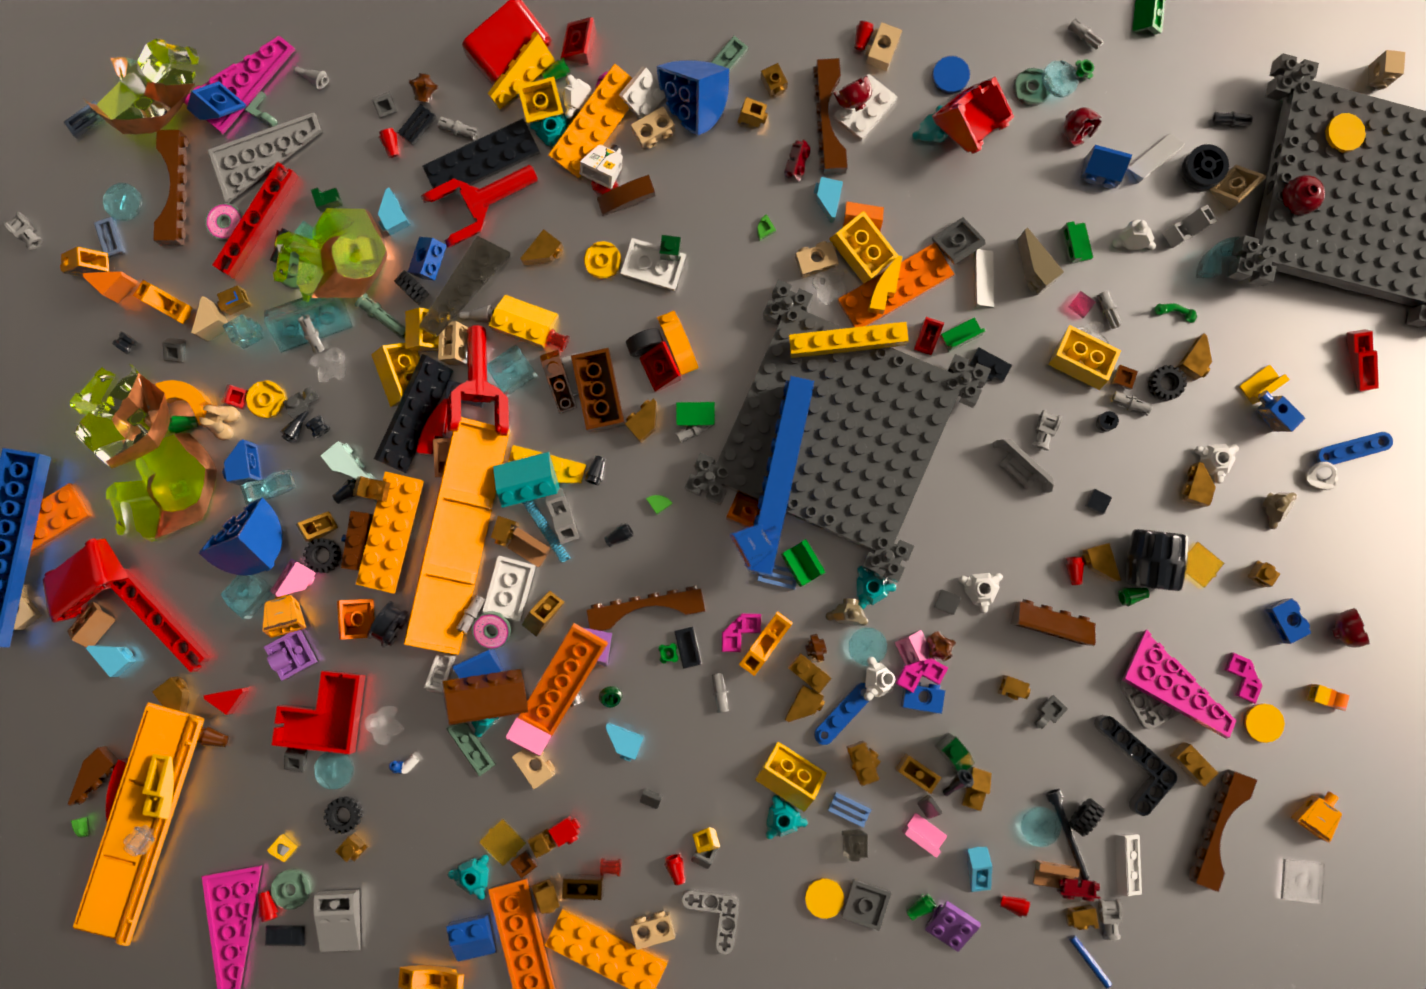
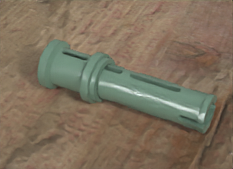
[355,293,405,339]

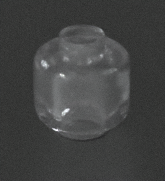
[123,825,155,857]

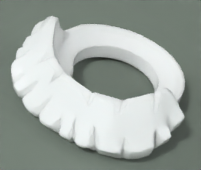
[1305,462,1338,490]

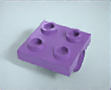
[264,630,318,681]
[925,901,981,952]

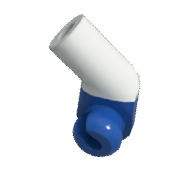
[389,754,419,774]

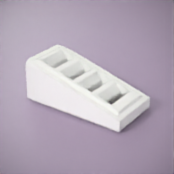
[424,651,456,695]

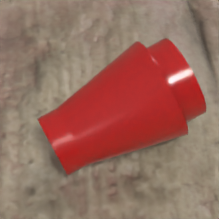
[854,21,874,51]
[378,128,399,158]
[1065,556,1085,585]
[664,854,685,885]
[258,891,278,922]
[1000,895,1031,918]

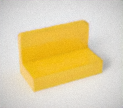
[1239,365,1290,405]

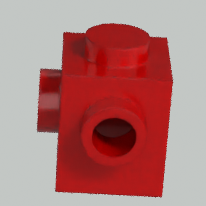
[548,815,581,847]

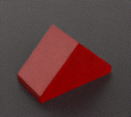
[914,317,944,355]
[203,687,249,715]

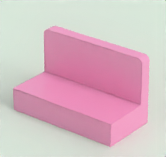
[895,630,936,665]
[506,718,551,756]
[902,813,947,858]

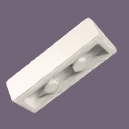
[1127,134,1185,183]
[974,249,994,308]
[1115,834,1142,896]

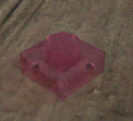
[1068,291,1096,318]

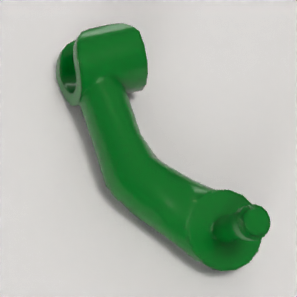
[1155,303,1197,323]

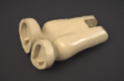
[199,405,240,441]

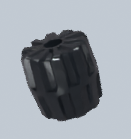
[1126,529,1188,591]

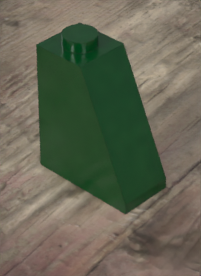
[934,733,975,773]

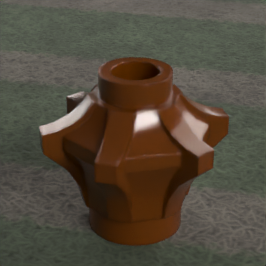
[409,73,438,102]
[927,631,956,661]

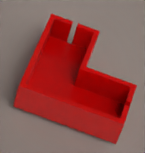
[271,670,366,754]

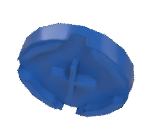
[932,56,970,94]

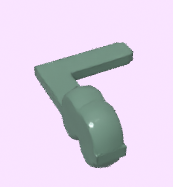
[245,91,278,127]

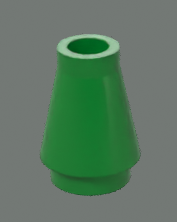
[542,59,571,81]
[168,415,198,434]
[1118,587,1150,606]
[906,893,937,921]

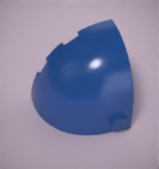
[657,60,729,135]
[199,497,282,576]

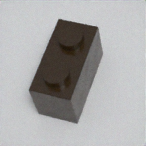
[562,875,604,900]

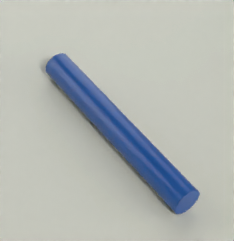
[1069,935,1112,989]

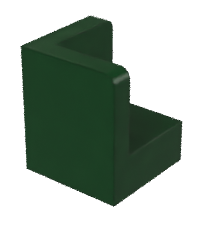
[311,188,343,213]

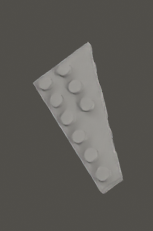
[208,112,322,203]

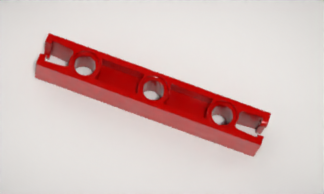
[212,162,299,279]
[111,568,211,672]

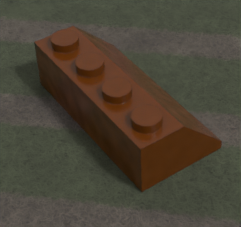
[571,348,625,431]
[1010,599,1096,646]
[442,669,528,725]

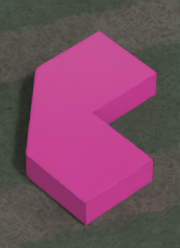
[722,614,761,652]
[1224,653,1263,704]
[895,658,948,693]

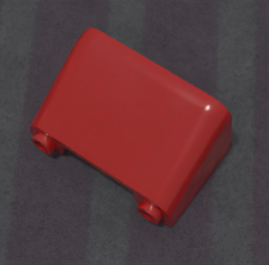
[462,0,552,85]
[932,76,1014,154]
[42,538,129,623]

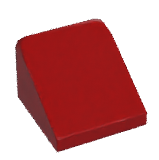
[221,385,248,409]

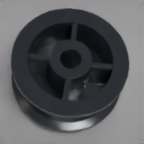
[1182,144,1229,190]
[367,601,408,648]

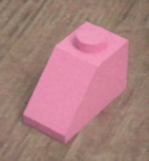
[270,558,316,597]

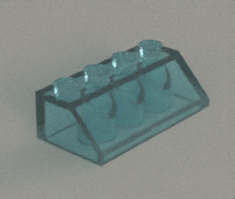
[264,294,353,353]

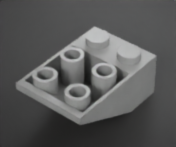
[314,889,361,952]

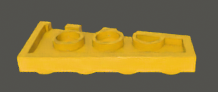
[487,31,555,109]
[508,445,587,484]

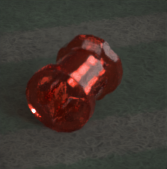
[545,329,570,351]
[600,858,622,877]

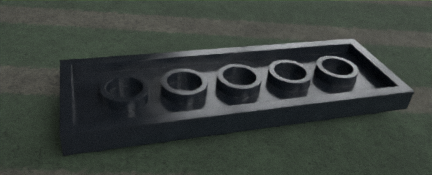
[422,118,540,201]
[374,354,453,473]

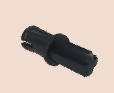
[1212,111,1253,127]

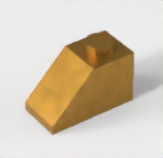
[520,229,563,265]
[1177,333,1212,380]
[1082,543,1121,582]
[521,590,564,637]
[152,676,190,713]
[785,685,825,722]

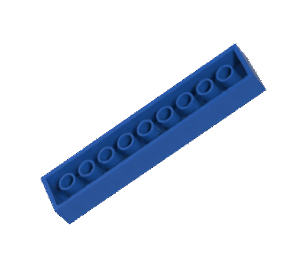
[745,376,814,577]
[0,448,51,647]

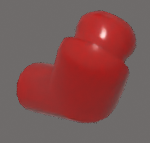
[591,180,619,195]

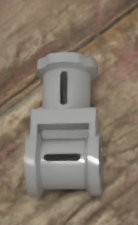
[4,211,43,250]
[1032,410,1062,451]
[1098,899,1122,940]

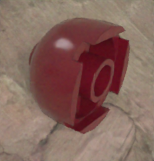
[833,76,872,111]
[1063,107,1102,146]
[1282,175,1325,216]
[1332,608,1370,648]

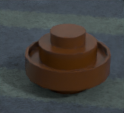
[805,633,827,663]

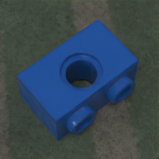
[407,237,447,281]
[1265,598,1311,644]
[901,682,945,714]

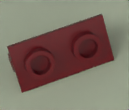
[784,139,811,182]
[1057,878,1101,901]

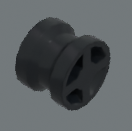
[112,331,138,354]
[1096,411,1119,432]
[306,415,330,439]

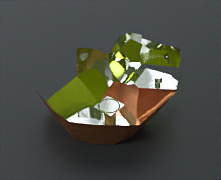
[83,39,199,134]
[273,208,388,302]
[70,364,170,469]
[106,433,217,542]

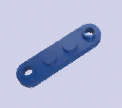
[1316,432,1393,465]
[814,682,869,745]

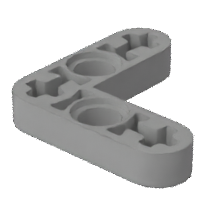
[1120,678,1181,729]
[682,889,739,954]

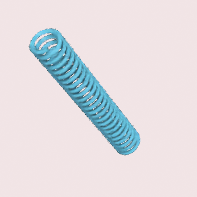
[522,500,570,562]

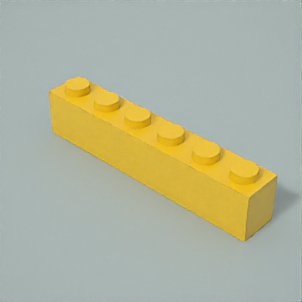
[789,322,909,358]

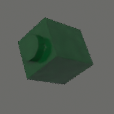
[659,235,681,261]

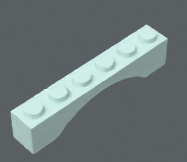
[320,441,413,533]

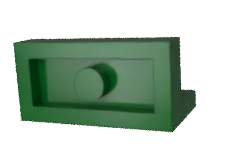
[1133,0,1165,35]
[1063,221,1093,264]
[940,317,986,352]
[676,402,715,425]
[781,539,826,587]

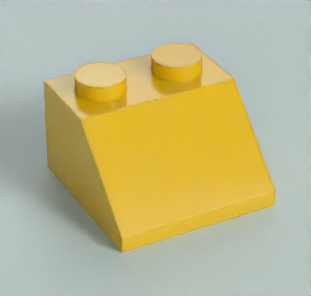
[517,77,564,124]
[405,307,450,351]

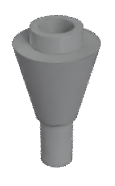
[294,67,328,89]
[459,305,494,323]

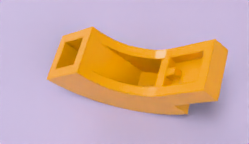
[133,280,193,324]
[657,311,699,375]
[155,380,212,428]
[739,611,793,676]
[398,965,464,989]

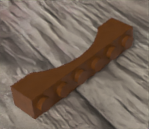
[813,58,848,175]
[153,130,188,245]
[587,585,705,631]
[1190,769,1257,892]

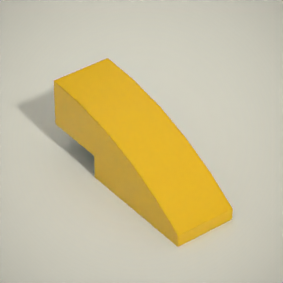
[868,255,902,315]
[142,754,174,819]

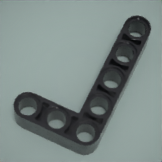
[1094,715,1178,816]

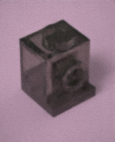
[842,829,868,861]

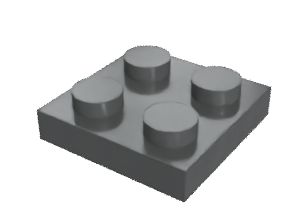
[932,217,986,265]
[841,879,891,931]

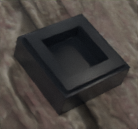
[1085,489,1112,515]

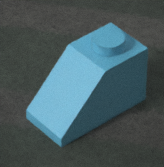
[814,177,843,223]
[378,188,410,235]
[86,645,136,677]
[605,723,644,761]
[967,847,993,892]

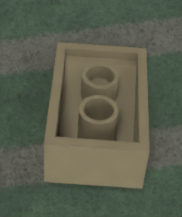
[1017,228,1064,295]

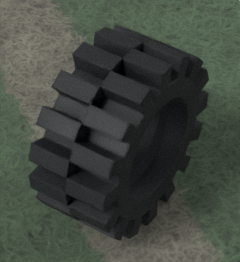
[394,270,429,305]
[1148,365,1187,401]
[303,538,342,573]
[323,796,363,834]
[1069,798,1105,837]

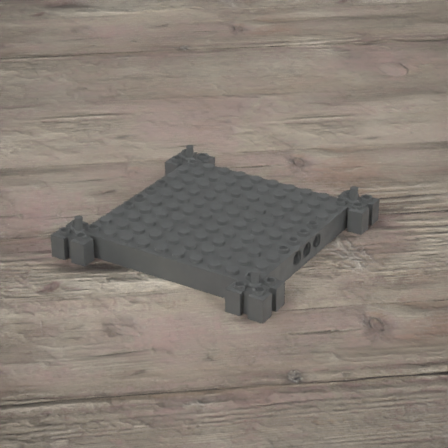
[1227,53,1426,328]
[684,279,991,583]

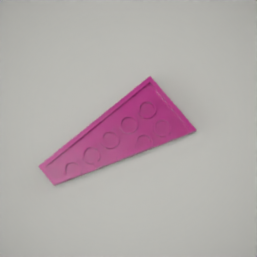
[184,36,295,134]
[1122,629,1237,739]
[202,865,262,989]

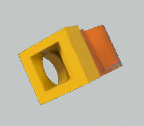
[1307,684,1350,711]

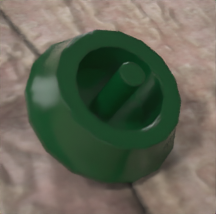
[599,686,623,708]

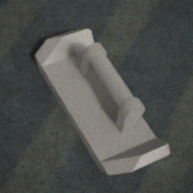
[993,439,1054,493]

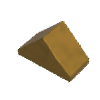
[296,511,338,542]

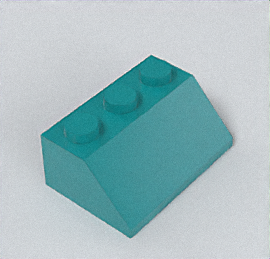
[493,452,560,508]

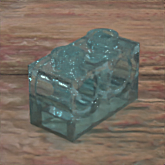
[222,314,264,349]

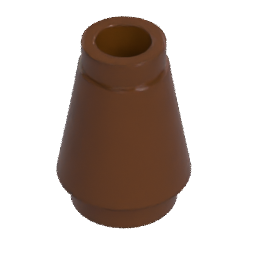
[197,726,229,747]

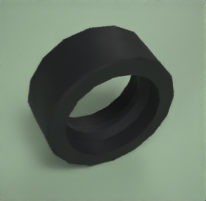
[626,328,664,357]

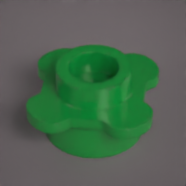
[1075,59,1094,79]
[658,643,679,664]

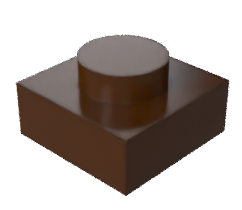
[1112,365,1138,390]
[510,850,538,879]

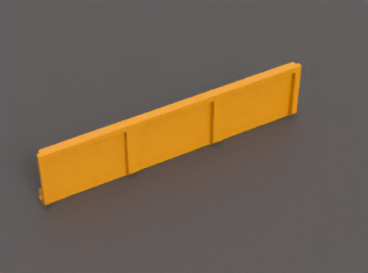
[404,417,510,655]
[73,702,205,946]

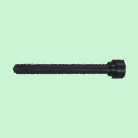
[1046,789,1089,880]

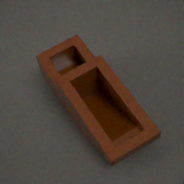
[597,174,655,216]

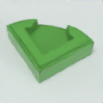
[757,214,776,241]
[646,495,673,514]
[71,817,89,838]

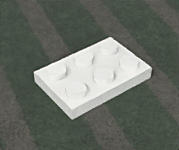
[833,74,898,141]
[621,238,686,291]
[483,556,536,621]

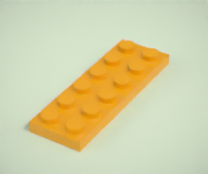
[548,64,632,179]
[356,471,424,594]
[545,908,668,989]

